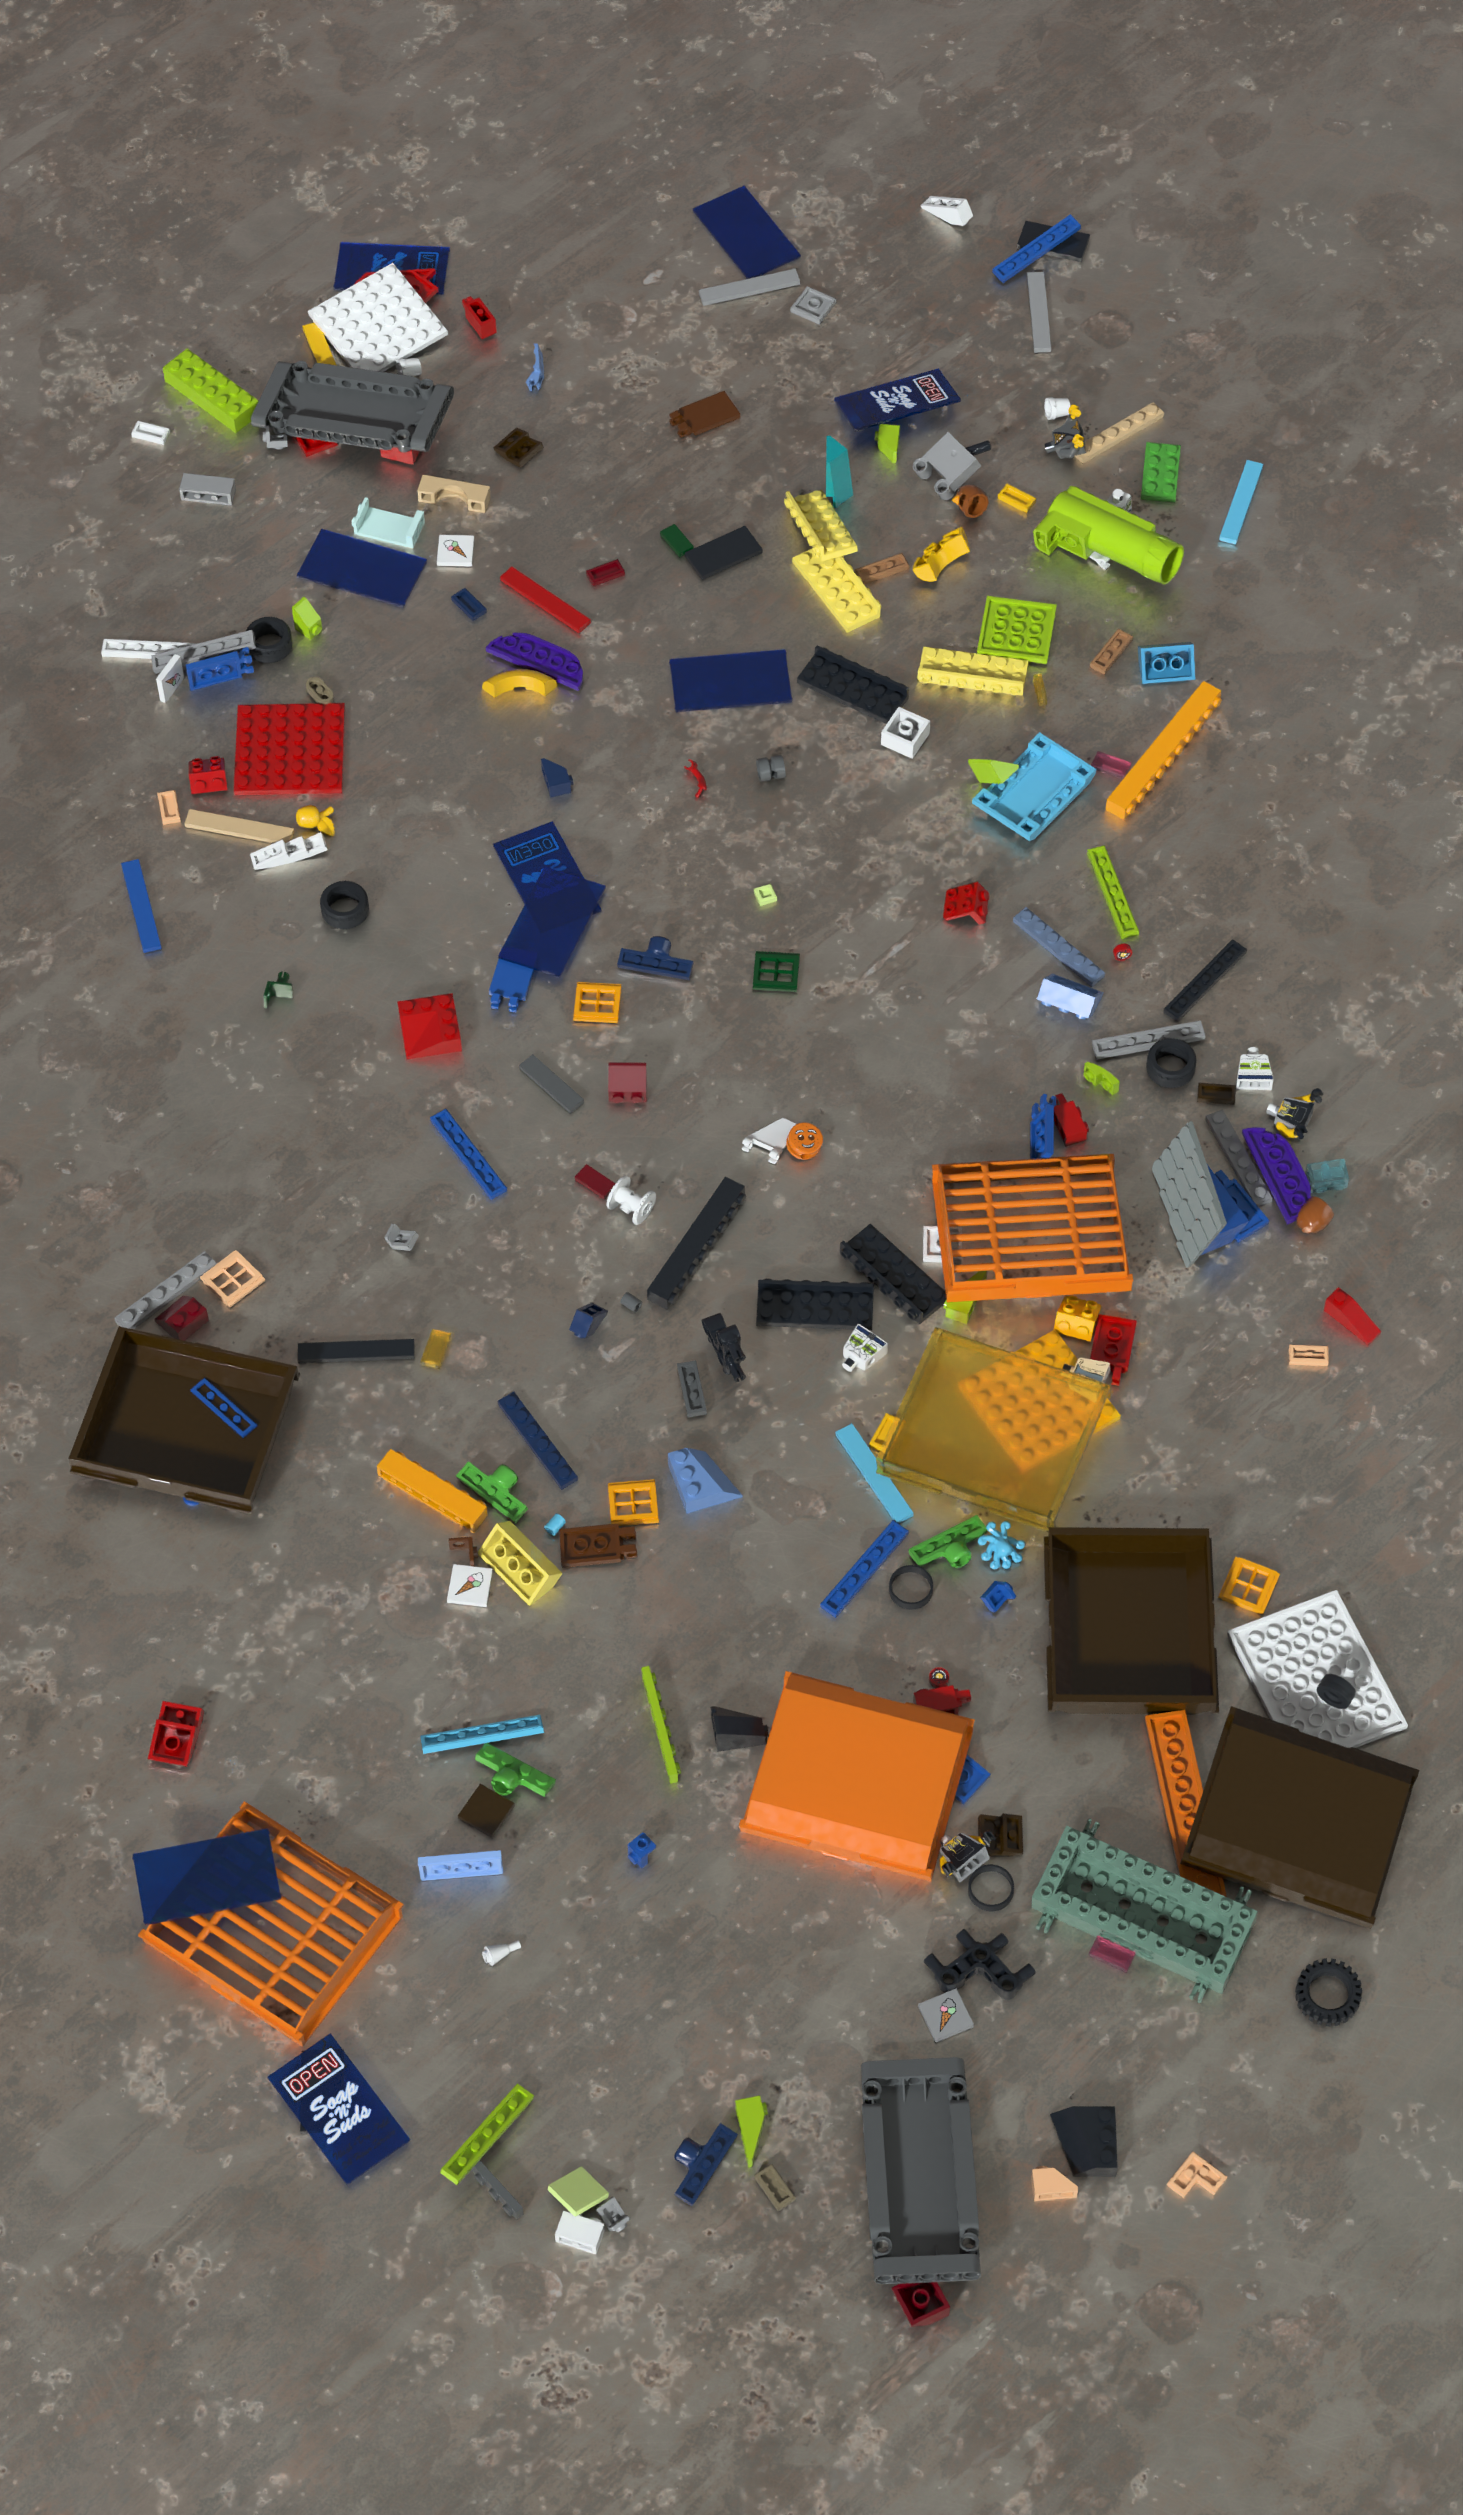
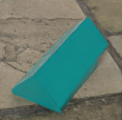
[826,436,853,508]

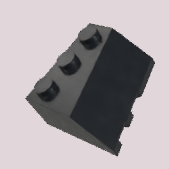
[1050,2106,1118,2177]

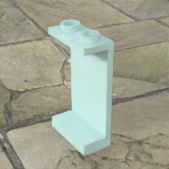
[352,497,425,548]

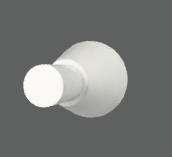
[482,1940,521,1966]

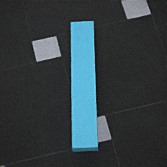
[1219,460,1263,544]
[835,1423,914,1524]
[420,1715,544,1754]

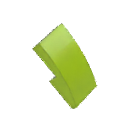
[1083,1062,1120,1095]

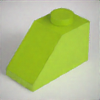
[874,424,900,463]
[292,597,322,640]

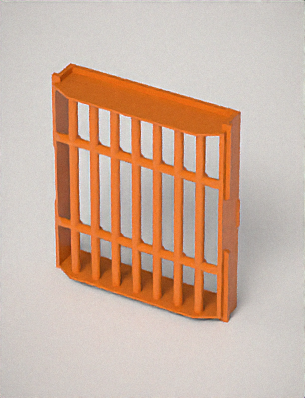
[932,1153,1133,1302]
[138,1801,404,2047]

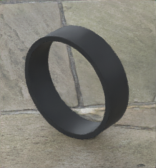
[889,1565,933,1610]
[968,1864,1014,1912]

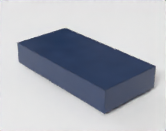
[451,588,487,621]

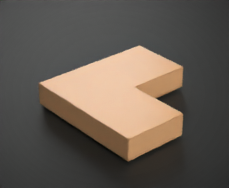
[1167,2151,1227,2198]

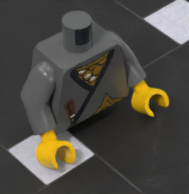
[1045,404,1086,459]

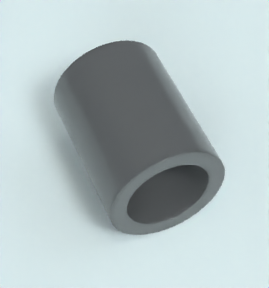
[620,1292,642,1313]

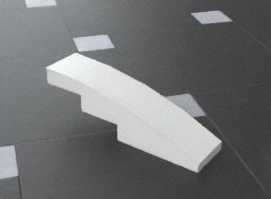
[250,832,328,870]

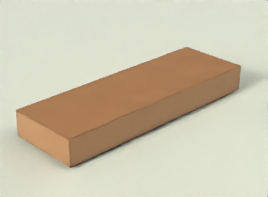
[854,553,909,585]
[1090,629,1133,675]

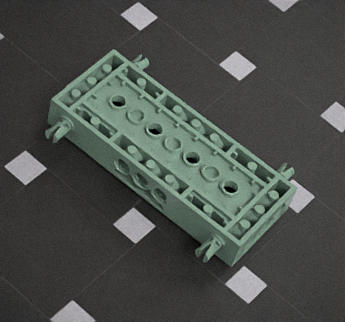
[1032,1819,1258,2003]

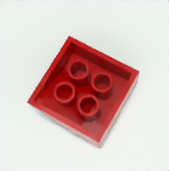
[397,993,462,1060]

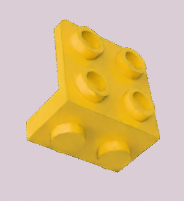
[1053,1295,1101,1341]

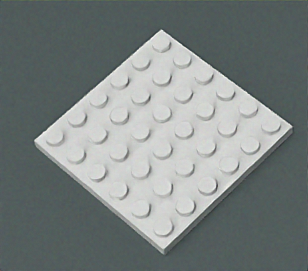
[308,263,448,372]

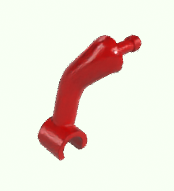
[684,759,707,798]

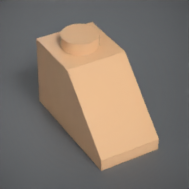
[1031,2166,1078,2201]

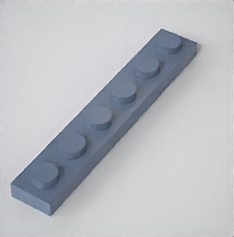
[1013,907,1105,987]

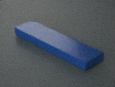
[190,1378,258,1438]

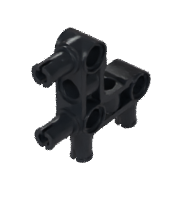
[701,1313,746,1382]
[924,1929,1036,2000]

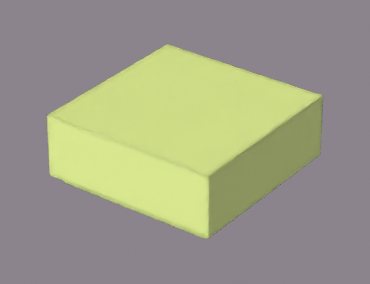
[754,883,777,906]

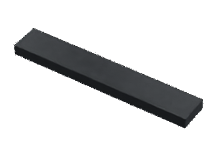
[1163,939,1247,1022]
[298,1339,415,1363]

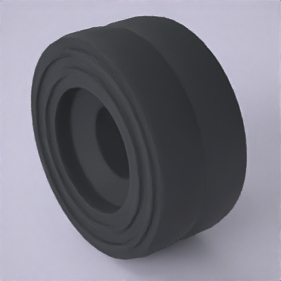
[1316,1674,1356,1709]

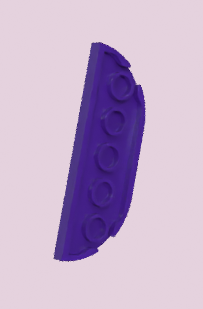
[486,633,583,691]
[1242,1127,1311,1225]

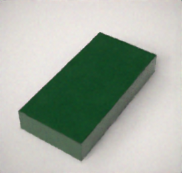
[660,524,694,558]

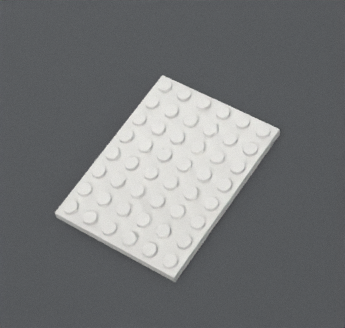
[1227,1590,1408,1748]

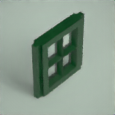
[753,951,800,992]

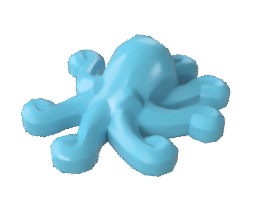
[978,1521,1025,1570]

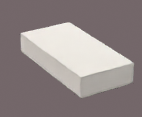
[131,421,170,445]

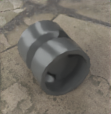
[756,755,786,782]

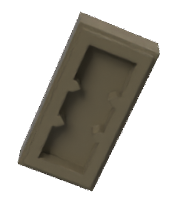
[754,2164,796,2211]

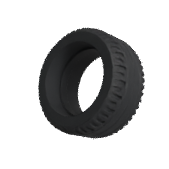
[246,616,292,663]
[320,880,369,930]
[1146,1038,1197,1088]

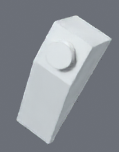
[921,196,973,226]

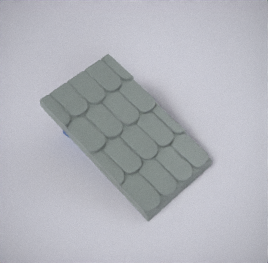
[1152,1121,1249,1268]

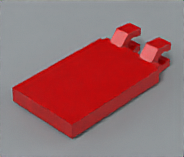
[1090,1314,1137,1386]

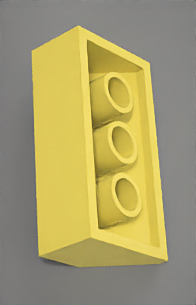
[478,1521,562,1606]

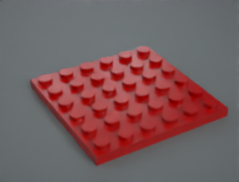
[234,703,345,795]

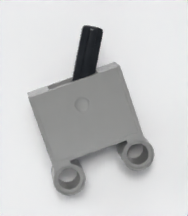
[913,432,991,500]

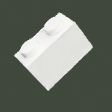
[555,2211,605,2254]

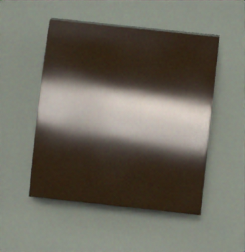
[493,428,544,468]
[978,1813,1023,1857]

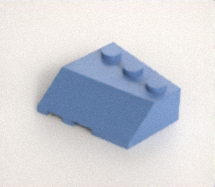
[668,1448,743,1514]

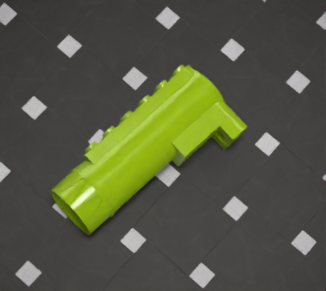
[1033,486,1184,584]

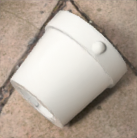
[396,358,422,377]
[1044,397,1070,420]

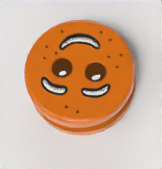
[786,1122,823,1160]

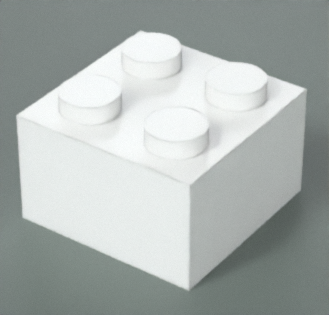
[881,707,930,759]

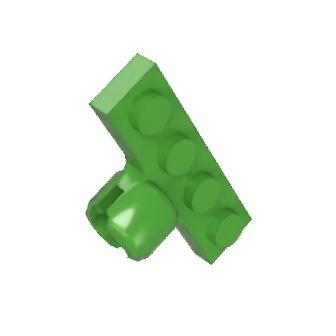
[456,1461,528,1524]
[908,1515,987,1568]
[475,1743,556,1797]

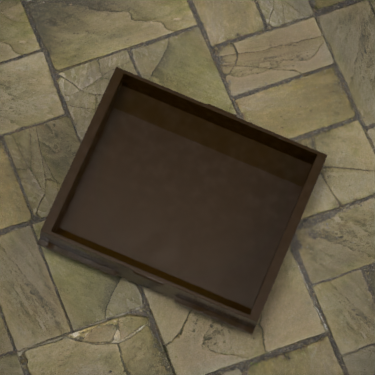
[68,1326,300,1514]
[1044,1527,1219,1715]
[1180,1706,1420,1929]

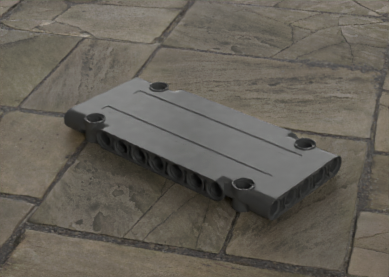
[251,361,454,452]
[861,2057,981,2284]

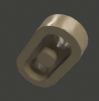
[306,677,334,704]

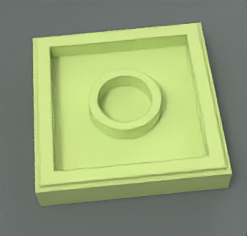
[548,2166,609,2217]

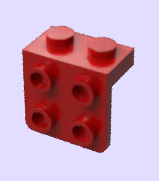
[188,756,227,794]
[943,882,989,925]

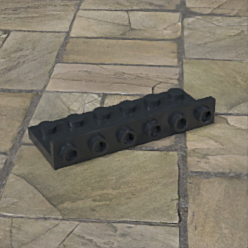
[797,645,909,724]
[840,1223,946,1324]
[756,1279,874,1330]

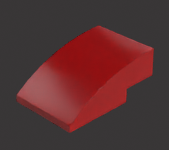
[148,1701,205,1767]

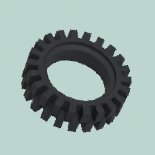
[1295,1958,1362,2027]

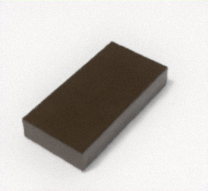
[1197,1083,1236,1105]

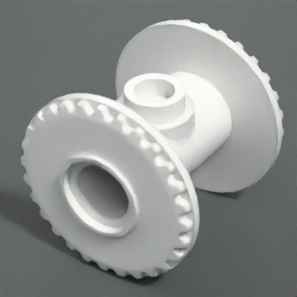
[607,1176,656,1225]

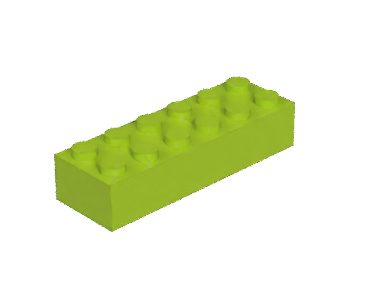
[163,348,259,433]

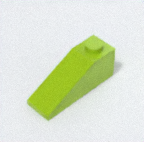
[943,1271,987,1324]
[735,2095,768,2168]

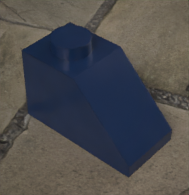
[541,758,574,798]
[569,1303,608,1338]

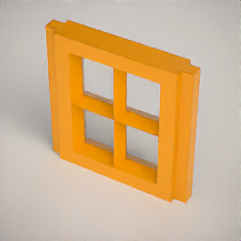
[573,982,622,1023]
[608,1479,659,1526]
[1218,1557,1280,1615]

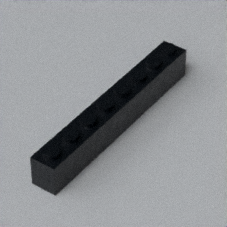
[647,1177,746,1309]

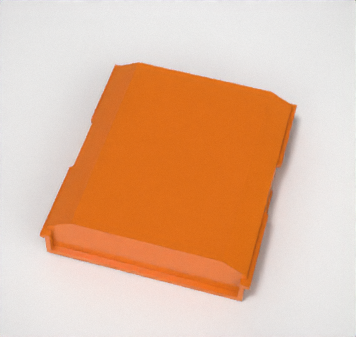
[739,1671,975,1881]

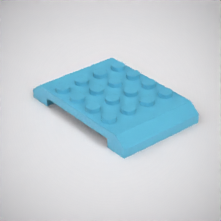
[972,732,1096,841]

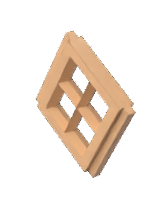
[200,1250,265,1307]

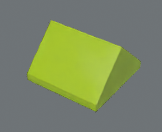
[968,759,1019,784]

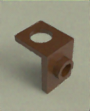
[449,1537,478,1567]

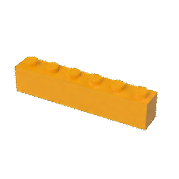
[377,1449,488,1533]

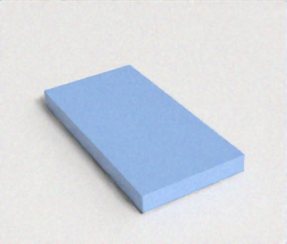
[418,1850,503,1881]

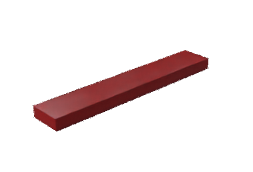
[500,566,591,633]

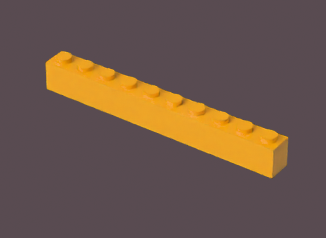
[1106,681,1222,820]

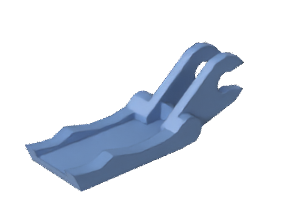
[526,343,544,392]

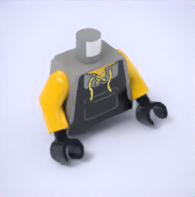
[1266,1088,1323,1141]
[939,1830,996,1882]

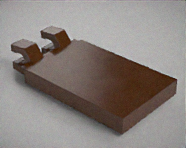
[669,391,740,438]
[560,1523,637,1568]

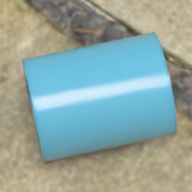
[544,1513,566,1536]

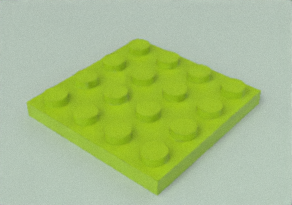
[977,596,1057,664]

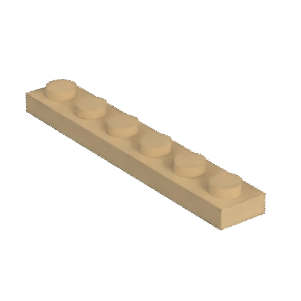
[1075,402,1164,464]

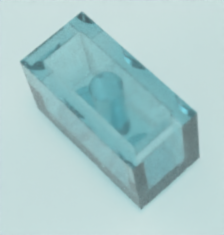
[1305,1159,1349,1193]

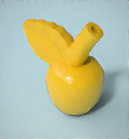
[296,805,335,836]

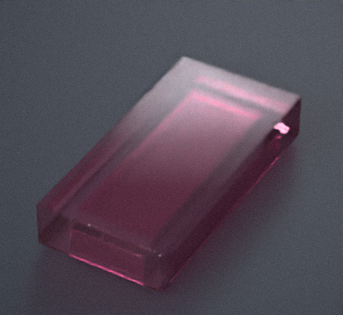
[1091,751,1131,779]
[1089,1935,1136,1973]

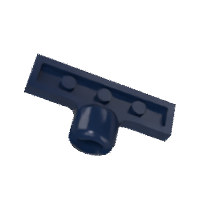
[617,936,694,981]
[674,2123,738,2206]

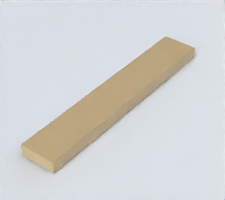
[184,809,294,843]

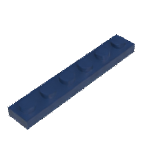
[498,1392,578,1490]

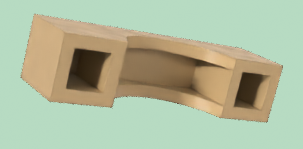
[417,475,491,513]

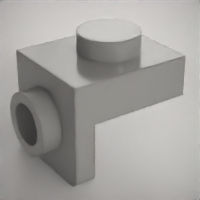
[263,426,288,449]
[385,1224,419,1251]
[595,2197,630,2232]

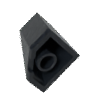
[711,1706,769,1752]

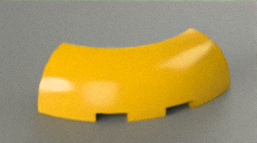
[913,527,970,582]
[482,669,557,698]

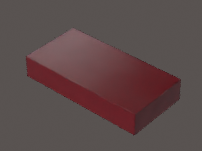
[586,559,625,587]
[575,1164,615,1200]

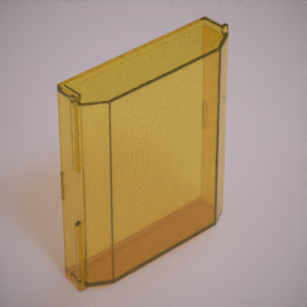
[876,1327,1113,1532]

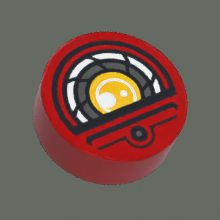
[1113,943,1132,961]
[929,1667,949,1688]

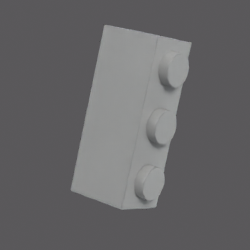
[179,473,236,506]

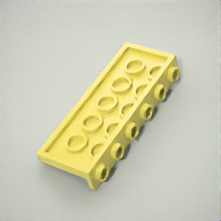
[784,490,858,562]
[792,548,881,633]
[917,646,1029,695]

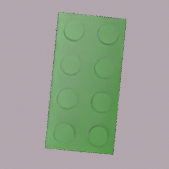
[1141,442,1181,503]

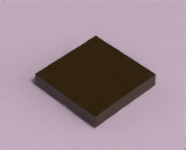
[458,1784,515,1838]

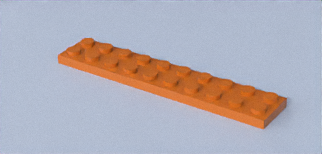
[1145,1710,1227,1897]

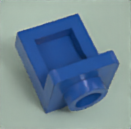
[980,1581,1017,1612]
[628,1832,656,1868]

